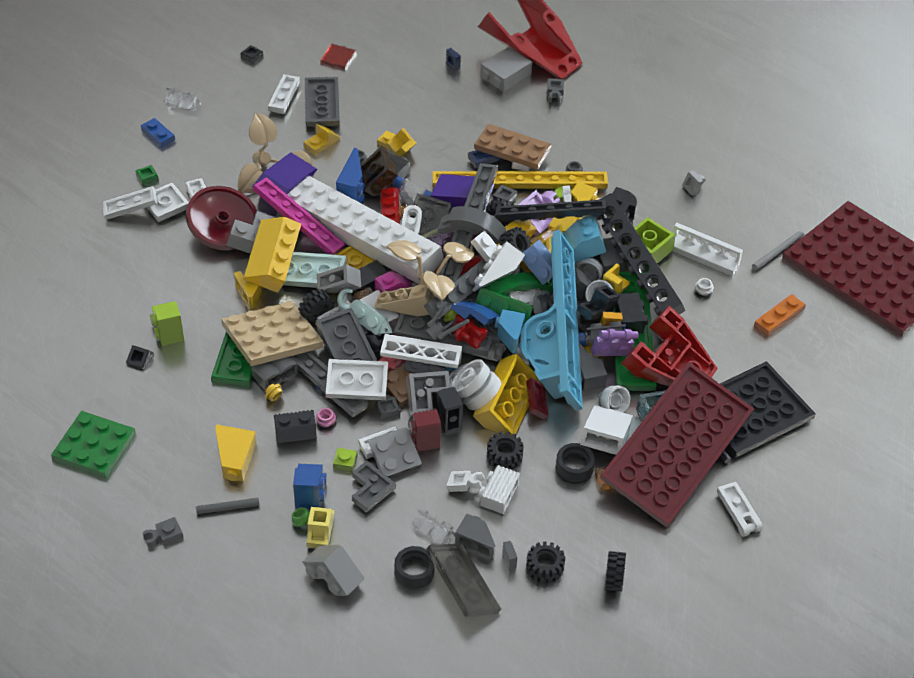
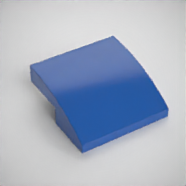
[450,301,500,325]

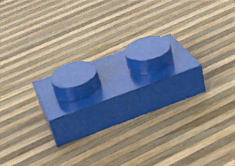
[141,118,175,148]

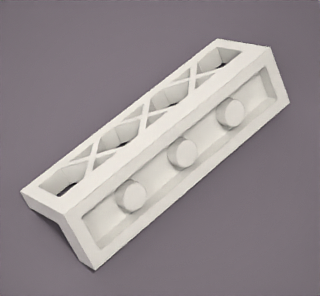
[673,223,743,276]
[380,334,462,368]

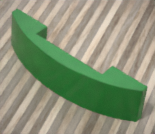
[484,272,553,297]

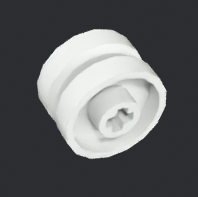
[450,359,501,410]

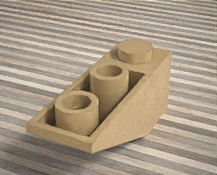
[374,285,436,317]

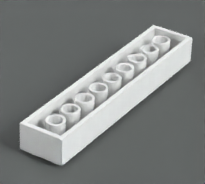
[287,176,444,284]

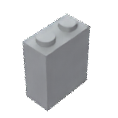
[480,47,532,92]

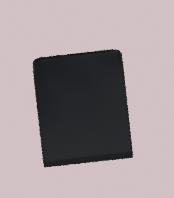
[126,345,154,369]

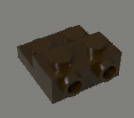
[361,146,398,196]

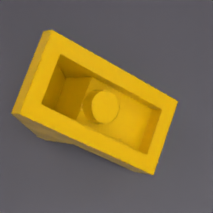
[303,124,340,155]
[234,271,263,310]

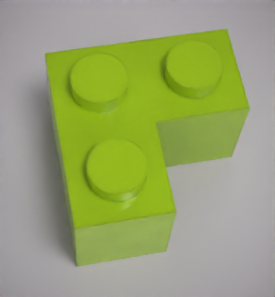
[150,301,184,346]

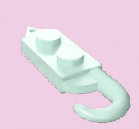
[337,288,393,336]

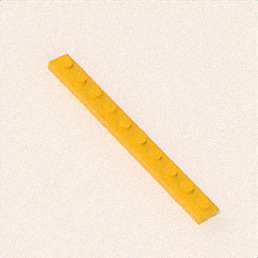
[432,171,608,189]

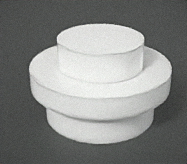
[695,278,714,295]

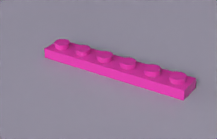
[253,177,345,255]

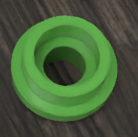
[291,508,310,527]

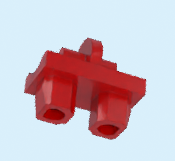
[453,314,488,349]

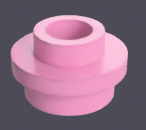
[316,408,336,427]

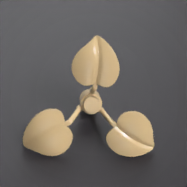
[238,113,314,193]
[386,240,474,301]

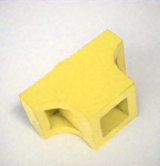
[306,507,335,548]

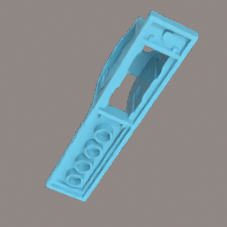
[519,230,583,411]

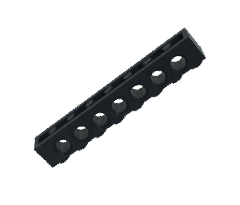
[596,193,685,316]

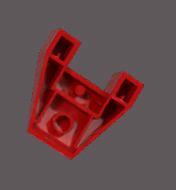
[621,306,718,386]

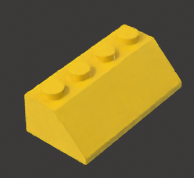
[243,217,301,293]
[473,354,540,436]

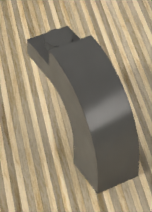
[437,206,506,244]

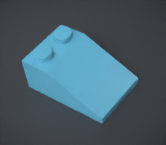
[563,215,606,263]

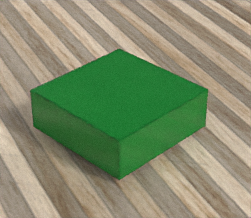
[135,165,159,186]

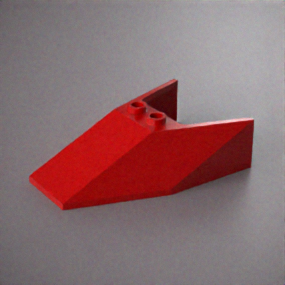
[478,0,583,79]

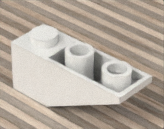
[472,242,525,292]

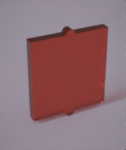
[320,44,356,69]

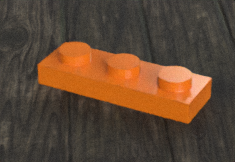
[754,294,806,336]

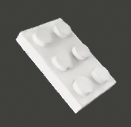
[326,359,388,400]

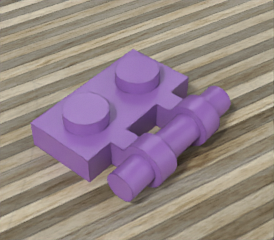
[591,329,639,356]

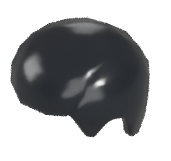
[365,332,394,352]

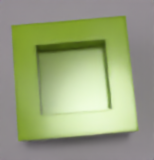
[333,448,358,472]

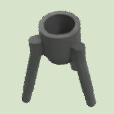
[425,302,469,342]

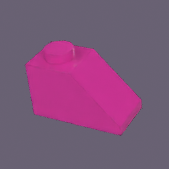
[375,271,413,293]

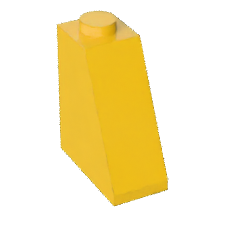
[215,424,257,482]

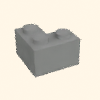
[226,211,274,254]
[406,371,450,417]
[302,545,365,596]

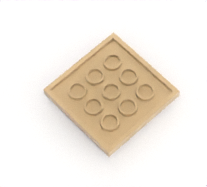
[222,301,323,366]

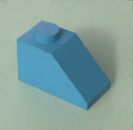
[495,309,525,354]

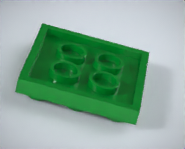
[51,410,136,478]

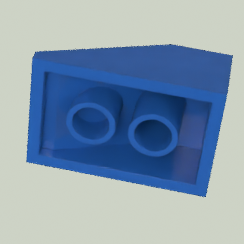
[336,148,365,204]

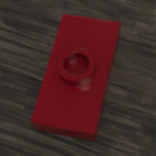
[526,378,549,420]

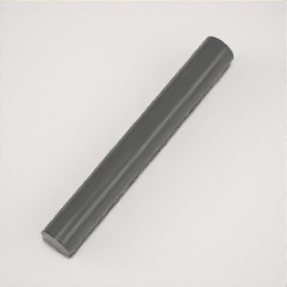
[196,497,260,514]

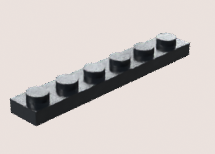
[495,199,606,222]

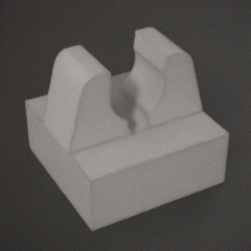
[682,171,706,196]

